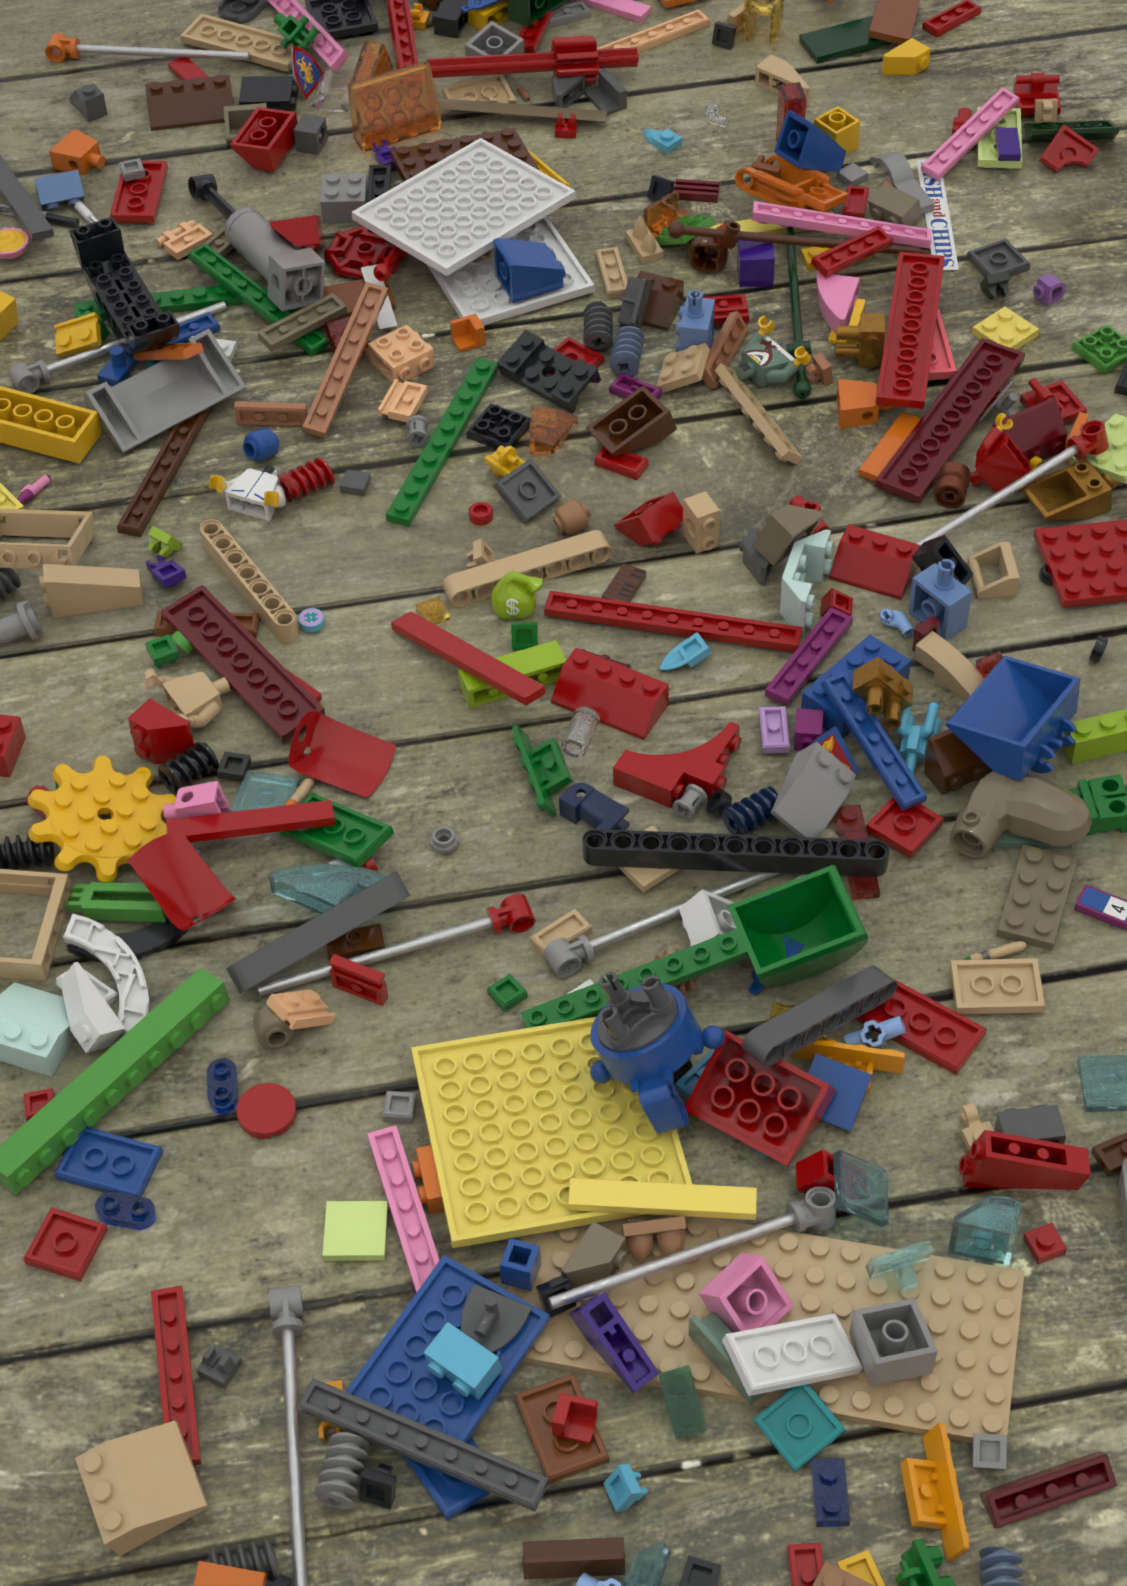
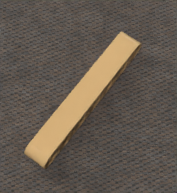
[199,519,299,643]
[442,530,613,607]

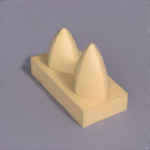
[625,216,663,264]

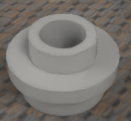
[430,827,458,853]

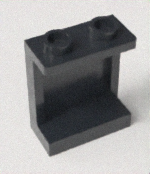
[239,76,298,112]

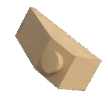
[755,55,810,107]

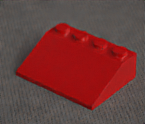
[685,1030,836,1167]

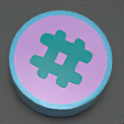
[298,608,325,633]

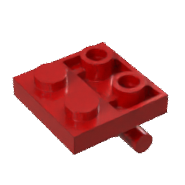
[1013,73,1061,116]
[1020,378,1087,424]

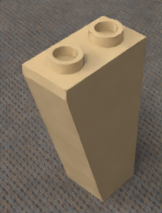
[39,564,144,618]

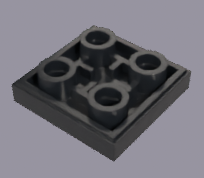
[467,403,532,449]

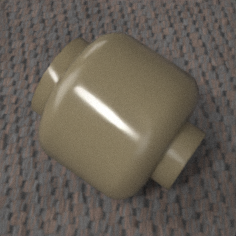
[253,1006,293,1048]

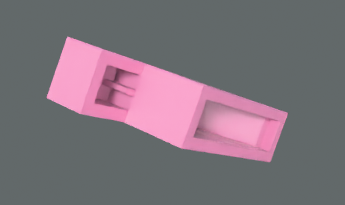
[817,270,860,334]

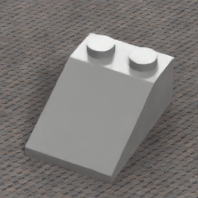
[771,742,856,838]

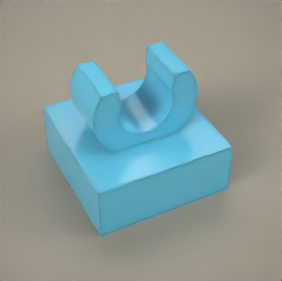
[603,1464,648,1512]

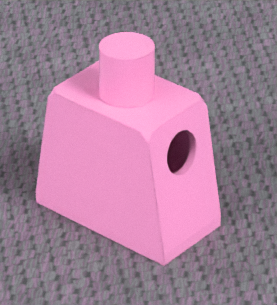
[164,781,232,820]

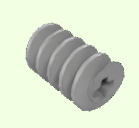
[315,1432,370,1510]

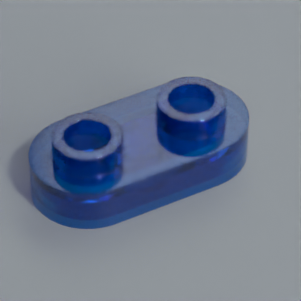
[207,1058,239,1114]
[95,1192,156,1230]

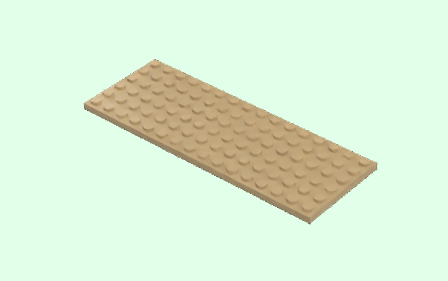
[508,1214,1025,1444]

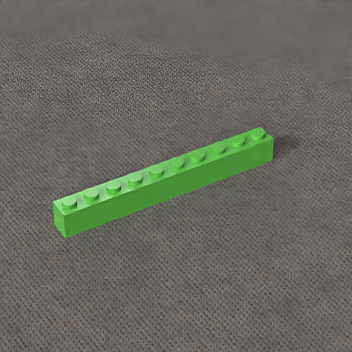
[0,968,230,1195]

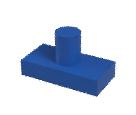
[97,345,141,386]

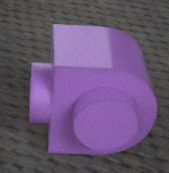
[1033,274,1066,306]

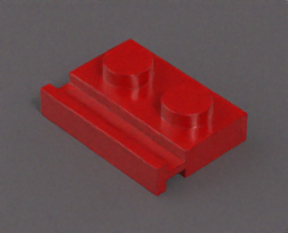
[703,294,750,326]
[328,954,388,1006]

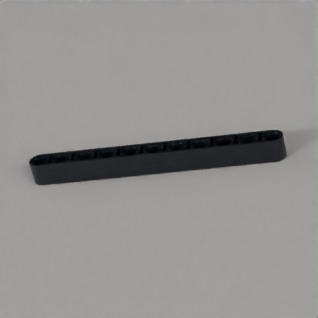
[582,829,890,877]

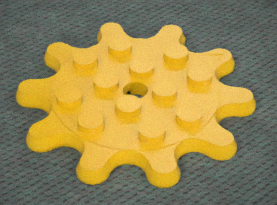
[27,755,176,882]

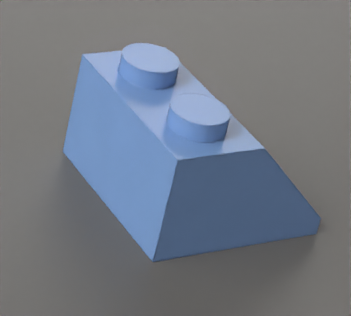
[35,170,84,210]

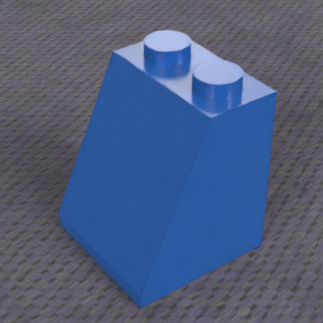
[774,110,846,172]
[493,238,566,303]

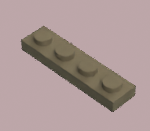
[258,293,347,352]

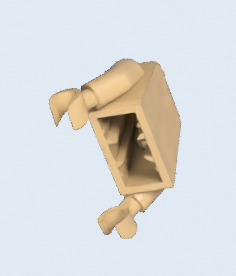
[143,669,231,731]

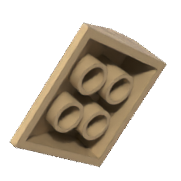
[75,1421,209,1556]

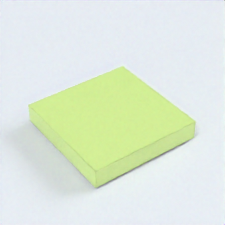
[322,1201,388,1261]

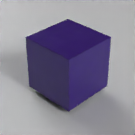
[737,240,775,287]

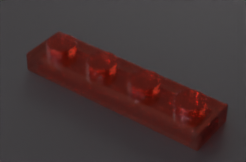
[833,804,880,901]

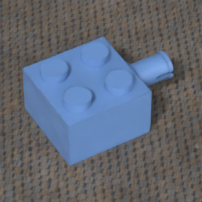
[676,289,715,352]
[909,559,972,641]

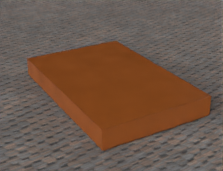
[514,1373,610,1485]

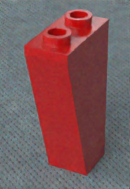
[959,1130,1091,1190]

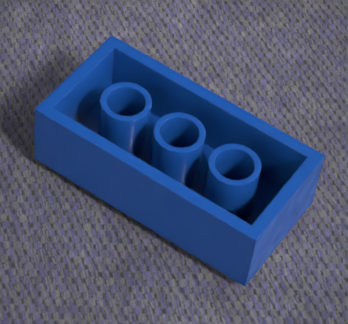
[801,634,911,738]

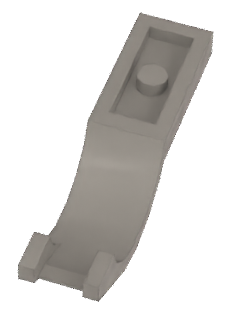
[869,151,935,214]

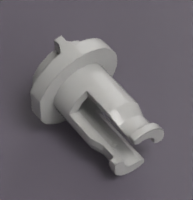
[0,600,43,644]

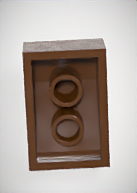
[586,386,677,457]

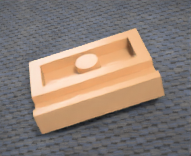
[378,379,428,422]
[266,989,336,1030]

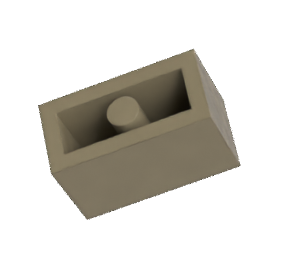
[867,183,922,226]

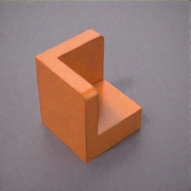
[450,313,486,352]

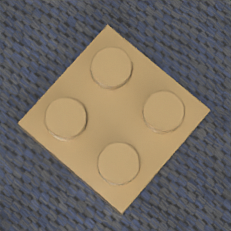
[656,343,710,393]

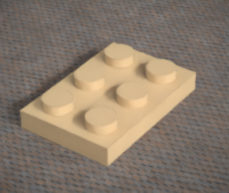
[950,958,1045,1015]

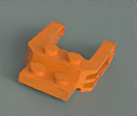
[735,154,849,212]

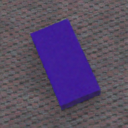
[995,128,1021,161]

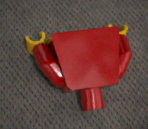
[970,413,1042,492]

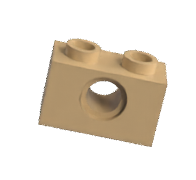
[683,491,720,554]

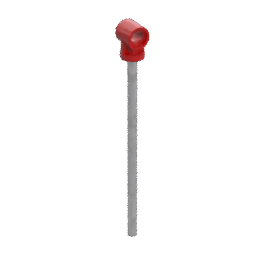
[916,420,1109,546]
[257,894,536,997]

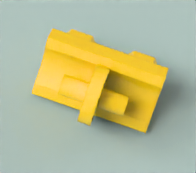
[484,445,525,477]

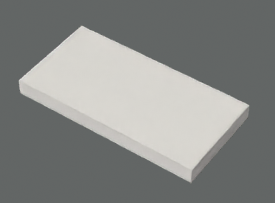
[722,1313,863,1396]

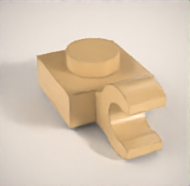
[960,1103,994,1151]

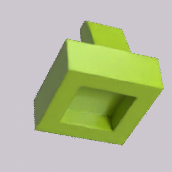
[148,526,183,559]

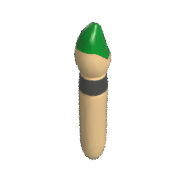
[964,941,1027,960]

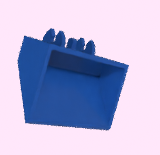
[945,656,1081,781]

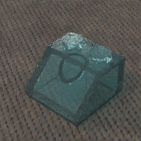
[948,1196,1022,1266]

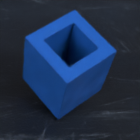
[500,1238,541,1291]

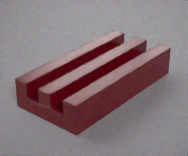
[674,179,720,203]

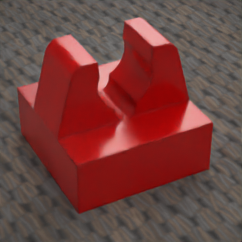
[555,113,578,138]

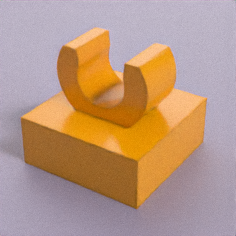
[410,3,430,30]

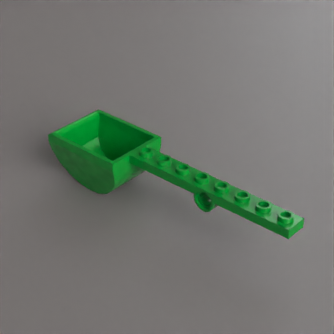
[521,865,868,1028]

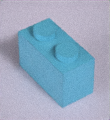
[423,1322,502,1400]

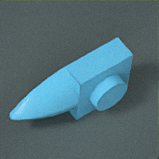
[644,128,683,154]
[659,632,712,671]

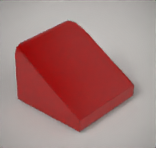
[820,588,853,617]

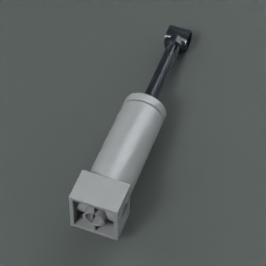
[188,174,325,313]

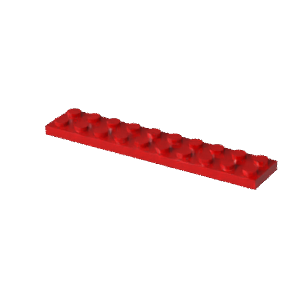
[876,252,945,409]

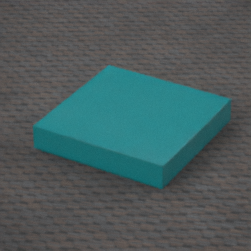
[753,1384,846,1473]

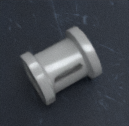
[406,415,429,447]
[673,784,707,820]

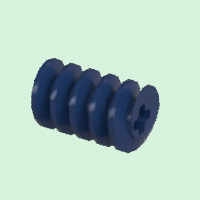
[722,786,778,835]

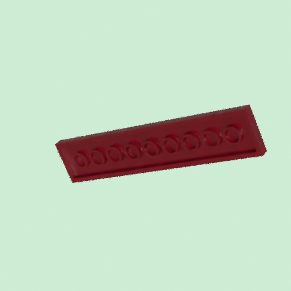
[875,338,1025,504]

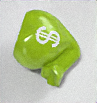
[491,571,543,620]

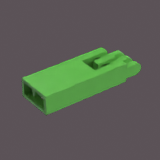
[65,882,167,922]

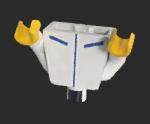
[208,466,286,521]

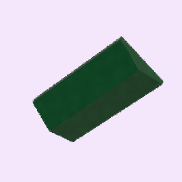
[1024,120,1119,142]

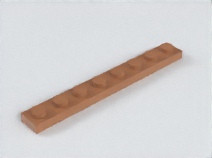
[302,282,388,438]

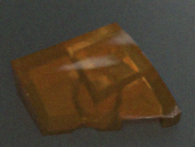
[529,407,578,454]

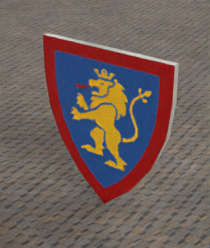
[288,46,325,100]

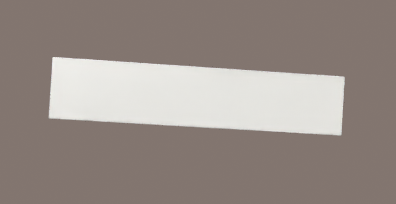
[361,264,398,329]

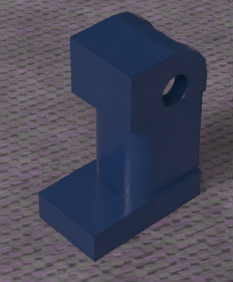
[559,783,630,830]

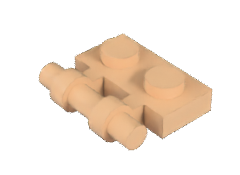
[155,220,213,260]

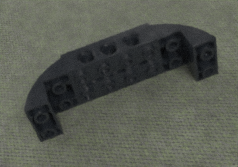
[69,217,179,355]

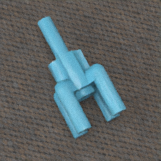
[896,702,942,775]

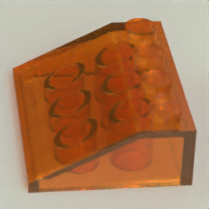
[348,61,442,152]

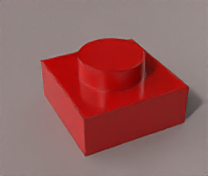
[1023,1223,1067,1264]

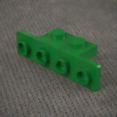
[512,724,573,817]

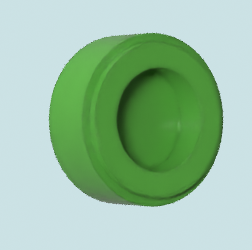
[171,631,193,655]

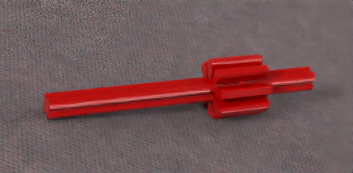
[427,35,639,84]

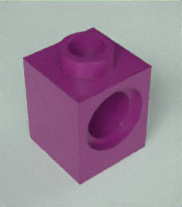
[793,708,824,750]

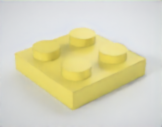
[972,307,1039,350]

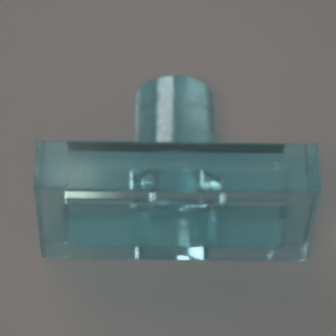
[865,1240,934,1291]
[623,1543,671,1586]

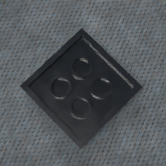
[305,0,378,38]

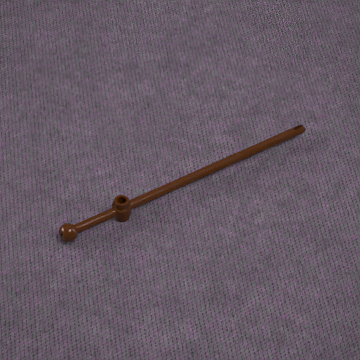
[668,220,931,255]

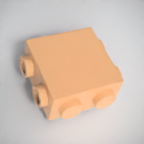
[368,325,435,383]

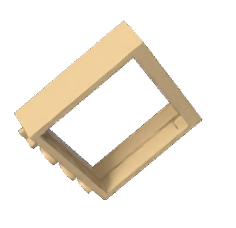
[0,509,95,569]
[0,869,72,981]

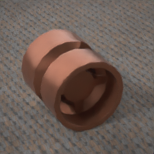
[934,461,971,509]

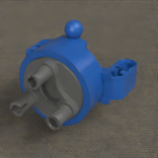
[590,972,725,1134]

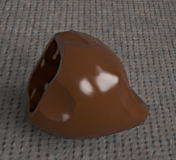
[688,236,729,274]

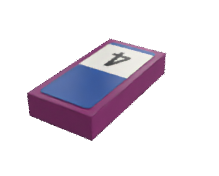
[1074,884,1127,931]

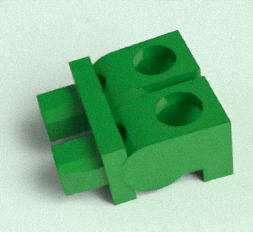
[1069,774,1127,835]

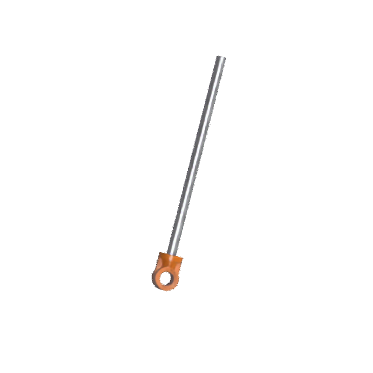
[45,33,250,63]

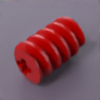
[279,457,335,503]

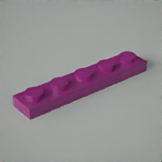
[765,607,853,706]

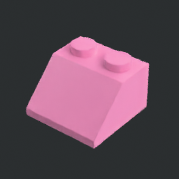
[698,1253,794,1333]

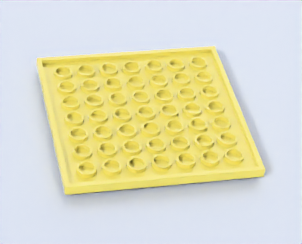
[411,1017,692,1249]

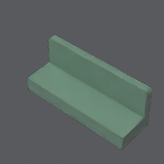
[689,1312,768,1405]

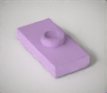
[759,706,790,754]

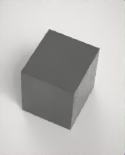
[294,114,328,155]

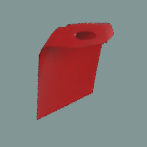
[289,710,396,798]
[128,829,236,930]

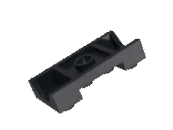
[497,329,601,414]

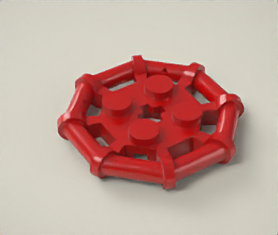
[324,226,406,279]

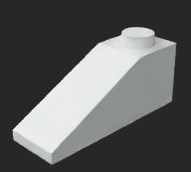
[60,962,125,1053]

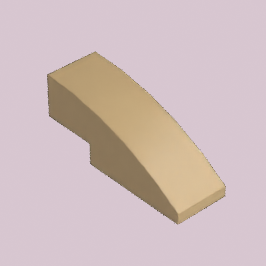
[914,631,984,700]

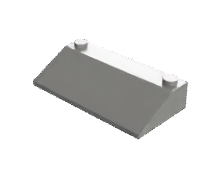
[84,329,246,453]

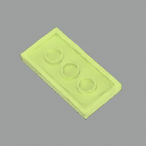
[977,107,1022,169]

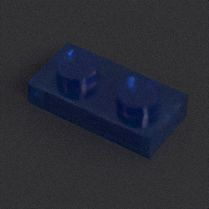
[810,1458,850,1527]

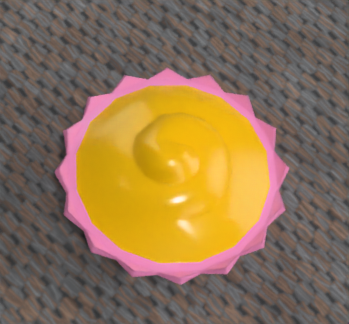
[0,227,29,259]

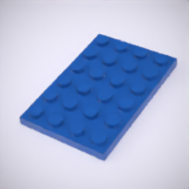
[345,1255,550,1477]

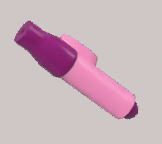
[17,475,51,504]

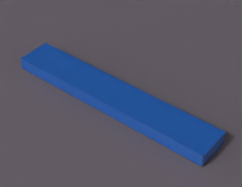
[821,671,928,811]

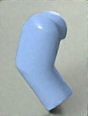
[880,608,914,638]

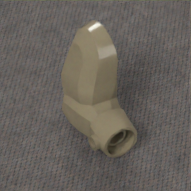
[950,771,1092,858]

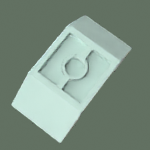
[780,530,834,637]

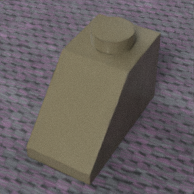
[561,1222,628,1287]

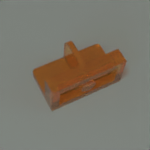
[644,190,691,238]

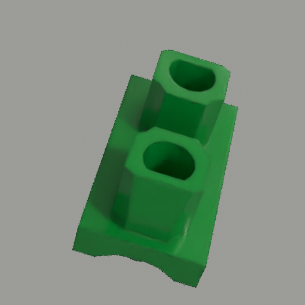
[895,1538,956,1586]

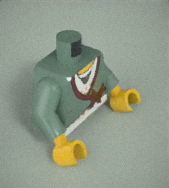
[736,316,811,387]

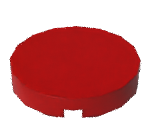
[236,1083,297,1139]

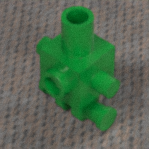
[274,13,321,51]

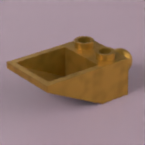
[1021,459,1119,521]

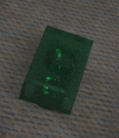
[658,1365,707,1439]

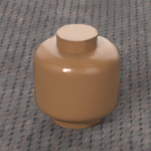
[552,499,591,536]

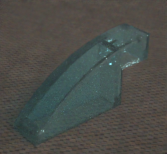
[269,864,388,914]

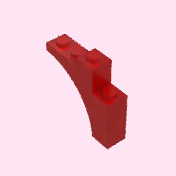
[613,722,742,808]

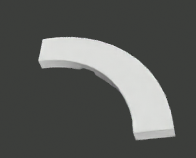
[63,914,150,1036]

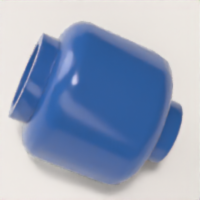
[243,427,279,462]

